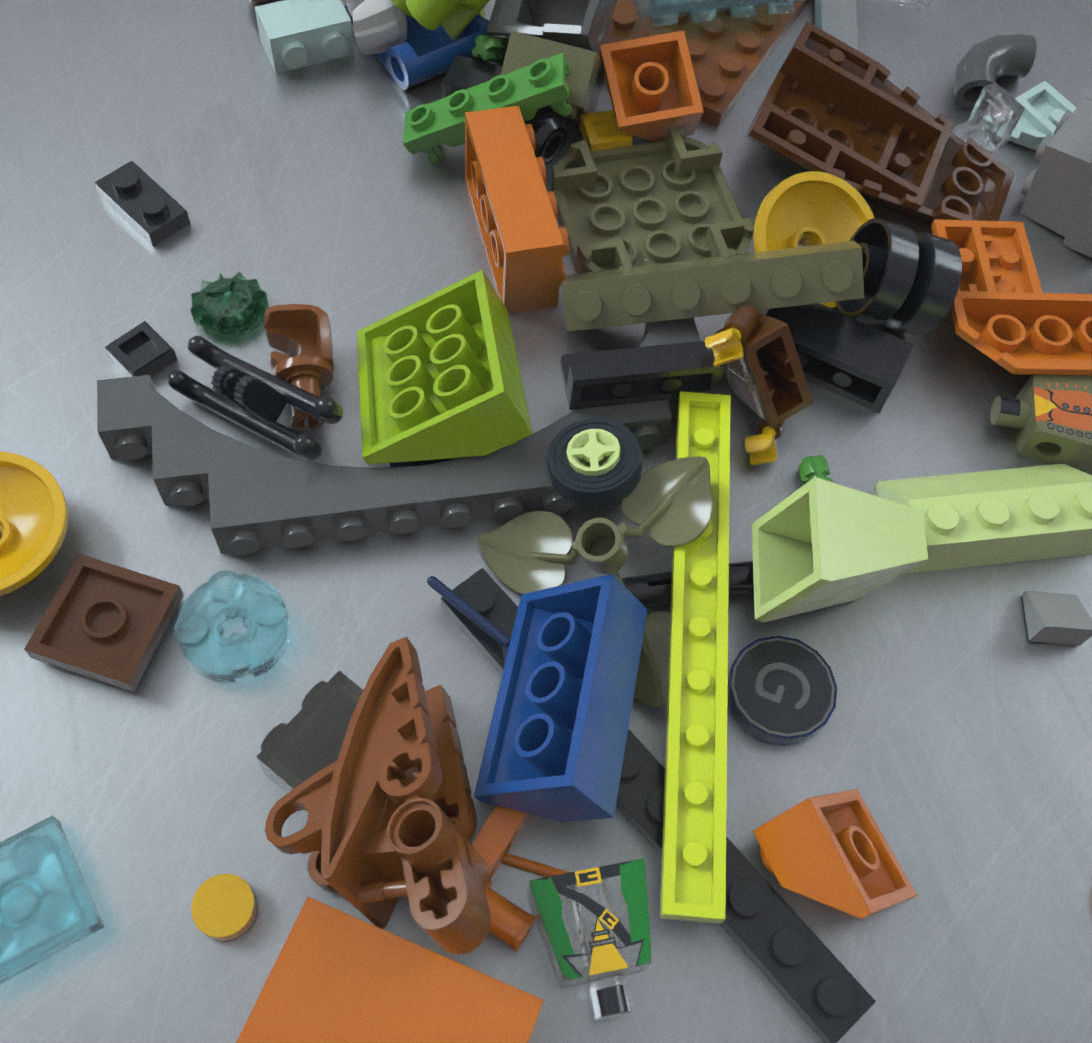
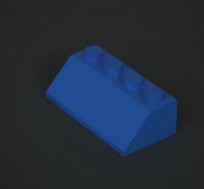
[473,574,648,822]

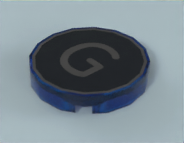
[728,635,837,746]

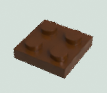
[24,554,184,692]

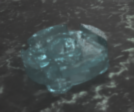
[174,570,290,683]

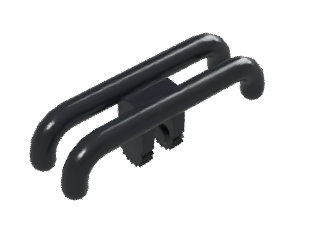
[167,336,343,461]

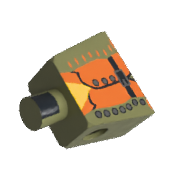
[990,375,1092,475]

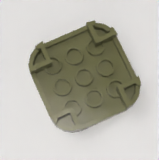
[551,128,754,274]

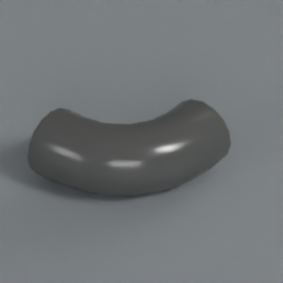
[953,34,1037,110]

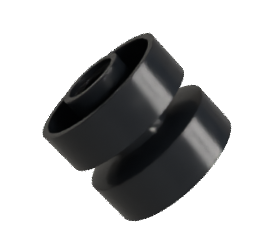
[836,218,962,336]

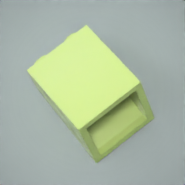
[751,477,928,622]

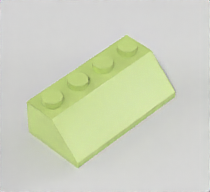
[875,464,1092,574]

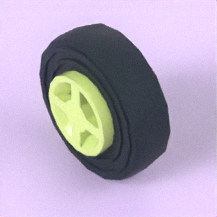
[547,418,643,508]

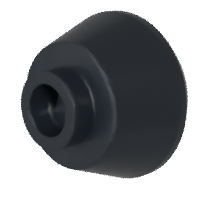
[524,110,568,167]

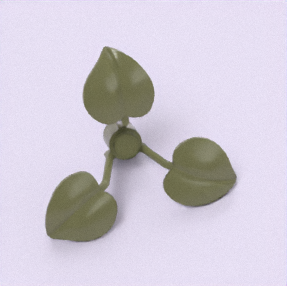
[478,456,713,709]

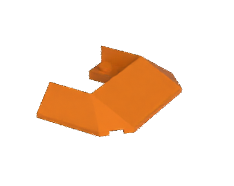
[931,219,1092,376]

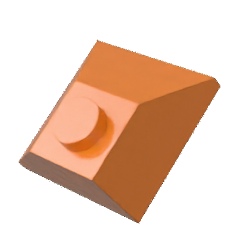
[753,789,917,919]

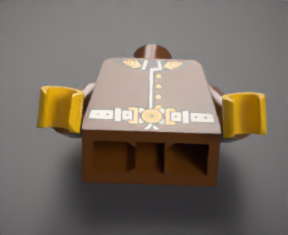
[705,305,813,466]

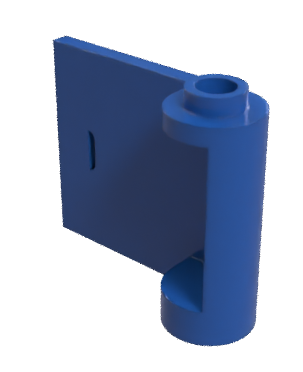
[344,5,489,90]

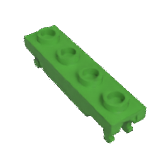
[403,53,572,163]

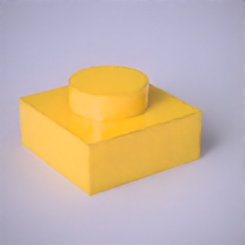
[579,110,633,152]

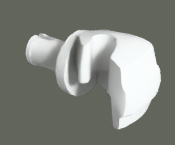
[346,0,407,55]

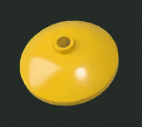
[753,171,874,309]
[0,452,68,596]

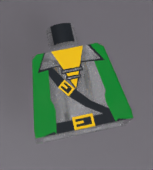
[527,858,651,1020]

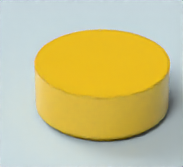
[191,874,257,941]

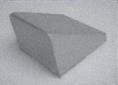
[1022,591,1092,646]

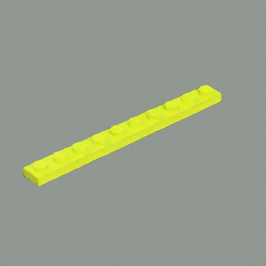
[660,391,731,924]

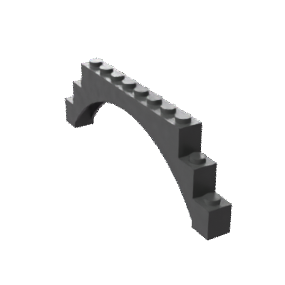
[97,317,700,555]

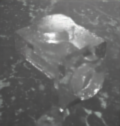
[951,82,1025,154]

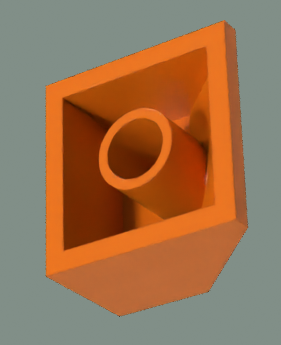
[599,30,704,142]

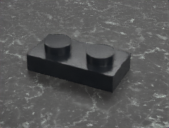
[94,161,190,246]

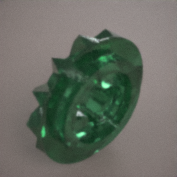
[190,272,269,339]

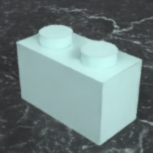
[255,0,354,74]

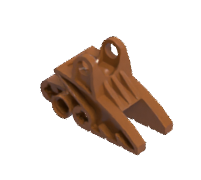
[265,637,490,955]

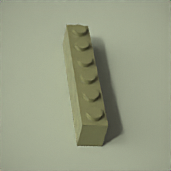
[561,241,864,332]

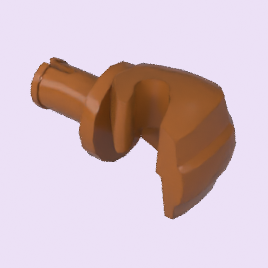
[264,304,334,431]

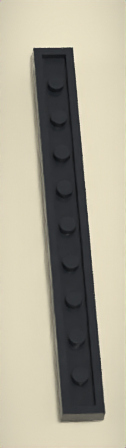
[441,568,876,1043]

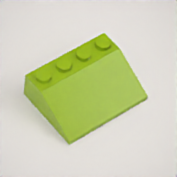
[356,270,533,465]

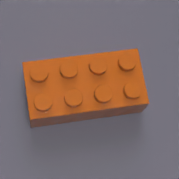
[465,106,570,314]

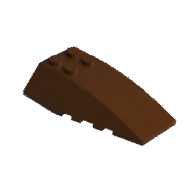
[745,22,1015,222]

